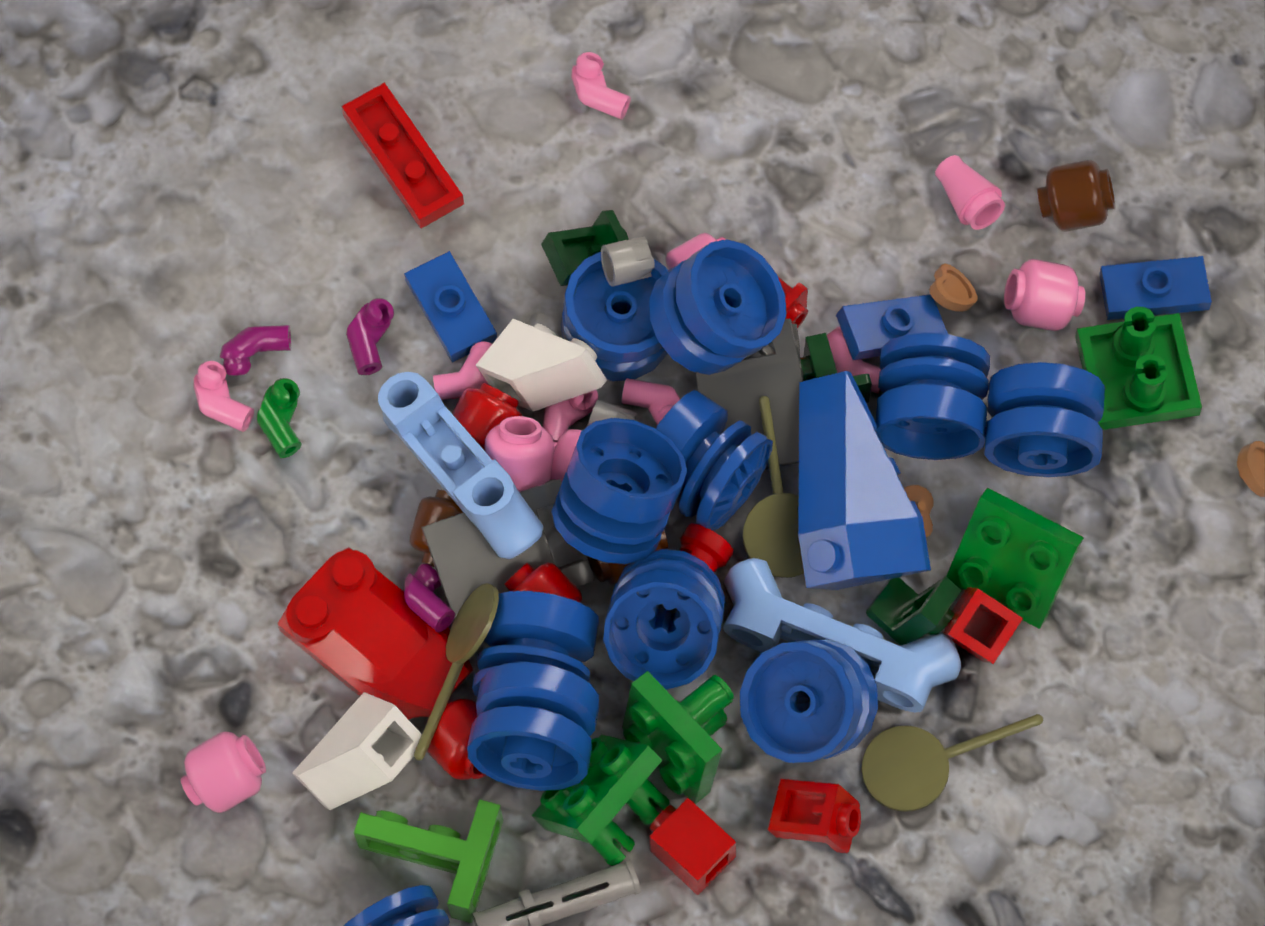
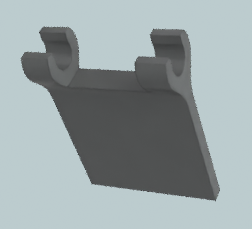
[695,318,804,470]
[421,479,595,620]

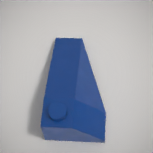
[798,371,931,590]

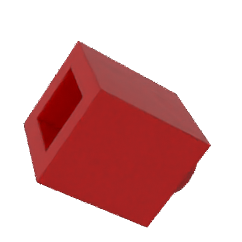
[941,587,1023,664]
[649,798,736,895]

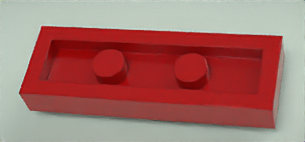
[341,82,464,229]

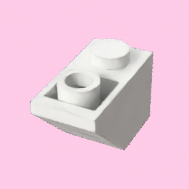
[476,319,607,412]
[292,692,422,810]

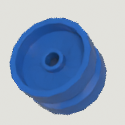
[649,239,786,375]
[561,252,668,382]
[984,362,1105,478]
[739,639,878,763]
[467,662,600,791]

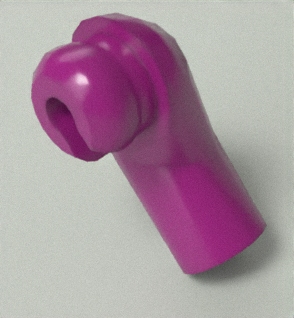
[346,298,394,376]
[220,325,291,376]
[404,563,455,632]

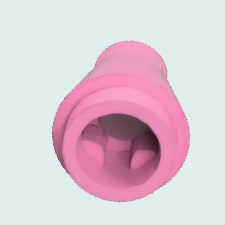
[935,155,1005,230]

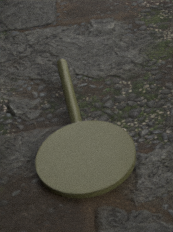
[743,396,804,578]
[414,583,499,761]
[862,714,1043,812]

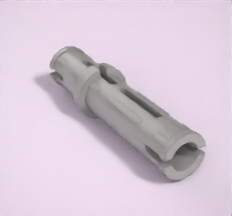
[472,859,641,926]

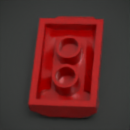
[277,547,473,720]

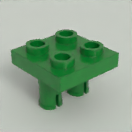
[1075,306,1202,430]
[946,488,1084,629]
[622,671,734,804]
[531,734,670,866]

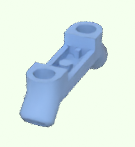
[378,372,543,559]
[723,558,961,713]

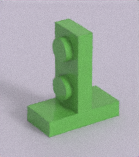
[354,799,504,923]

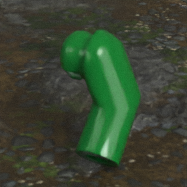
[257,378,302,458]

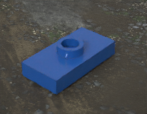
[404,251,498,363]
[1099,256,1212,320]
[836,294,948,360]

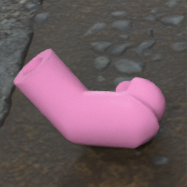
[571,52,631,120]
[433,341,492,400]
[193,361,254,432]
[622,378,681,425]
[542,390,598,443]

